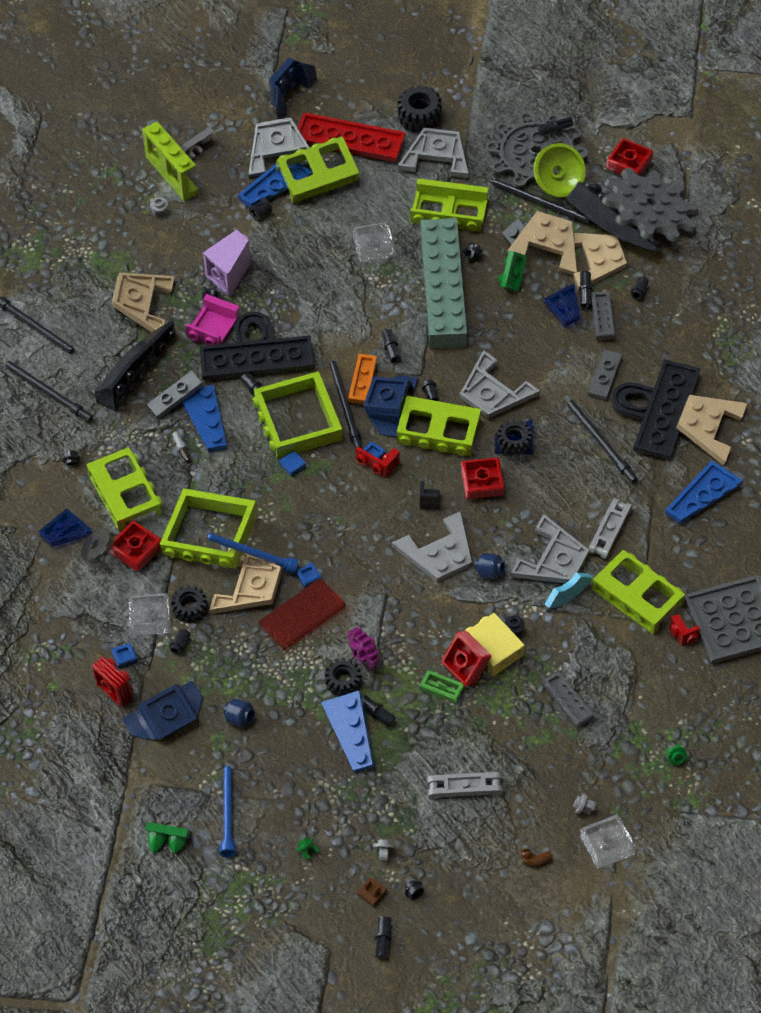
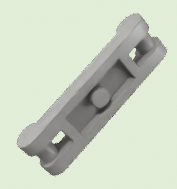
[589,498,633,560]
[427,772,503,800]

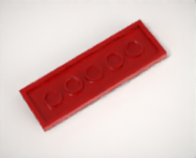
[298,112,405,163]

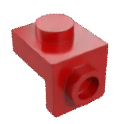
[669,614,701,646]

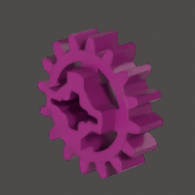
[347,627,380,669]

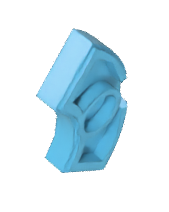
[545,573,593,608]

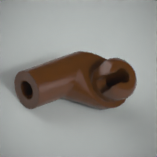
[520,848,553,867]

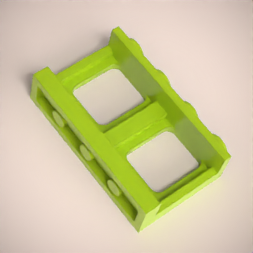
[142,121,199,201]
[276,137,359,204]
[410,178,489,232]
[397,396,481,456]
[86,447,163,532]
[592,550,685,635]

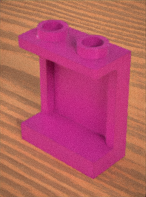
[186,294,240,346]

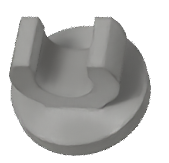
[150,197,168,217]
[573,794,596,815]
[373,840,395,861]

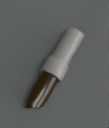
[172,431,190,462]

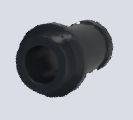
[631,277,649,300]
[241,373,262,395]
[422,380,439,401]
[170,628,191,655]

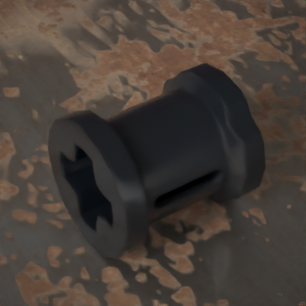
[249,198,273,220]

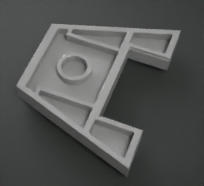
[248,117,310,177]
[398,128,468,178]
[460,350,540,419]
[392,512,472,582]
[510,514,589,583]

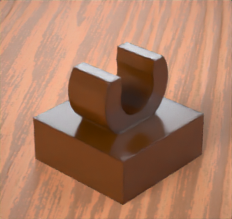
[357,877,387,908]

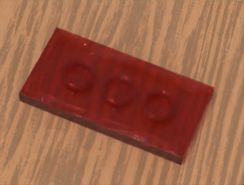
[259,578,346,650]

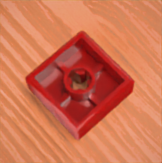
[606,138,654,176]
[461,457,504,499]
[108,520,162,572]
[441,630,492,687]
[92,656,133,707]

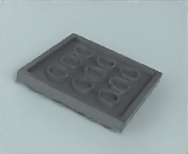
[684,575,761,664]

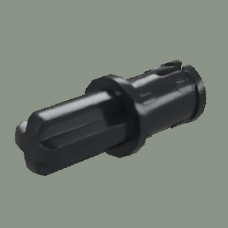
[538,117,573,136]
[578,270,593,308]
[381,328,401,363]
[362,695,396,726]
[374,916,392,960]

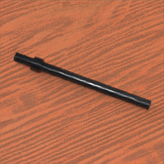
[493,179,591,224]
[0,297,74,354]
[5,361,93,422]
[329,361,363,449]
[567,400,638,483]

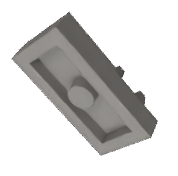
[180,126,214,159]

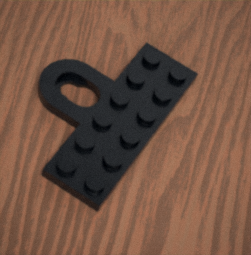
[199,312,315,381]
[611,359,701,461]

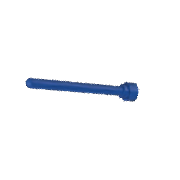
[207,533,298,574]
[219,766,236,858]

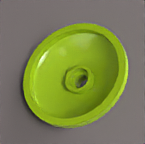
[534,143,586,197]

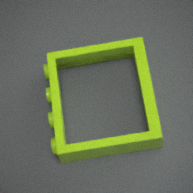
[252,371,343,459]
[160,488,259,569]

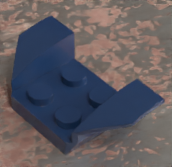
[269,57,317,120]
[363,375,418,438]
[122,681,202,741]

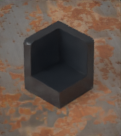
[420,481,440,510]

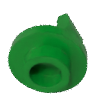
[666,744,687,766]
[296,837,319,860]

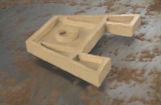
[506,211,577,275]
[573,233,627,292]
[111,273,175,332]
[676,395,747,465]
[210,548,282,614]

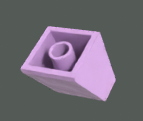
[203,230,251,297]

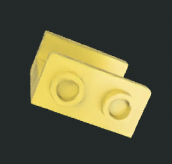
[466,613,525,677]

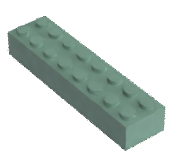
[420,218,467,349]

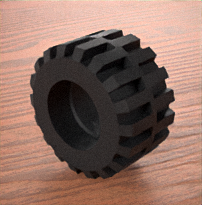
[398,86,442,133]

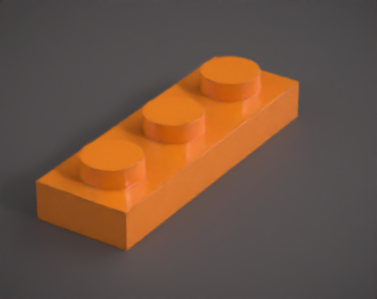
[348,354,377,405]

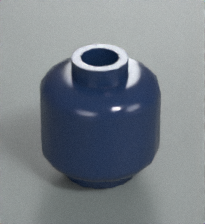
[475,553,506,580]
[224,699,255,727]

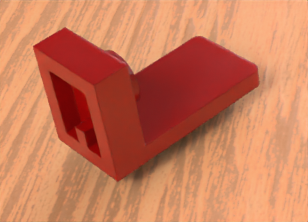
[355,447,400,478]

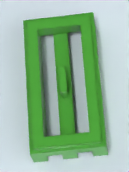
[419,670,465,704]

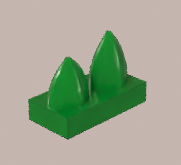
[497,251,527,291]
[145,822,191,854]

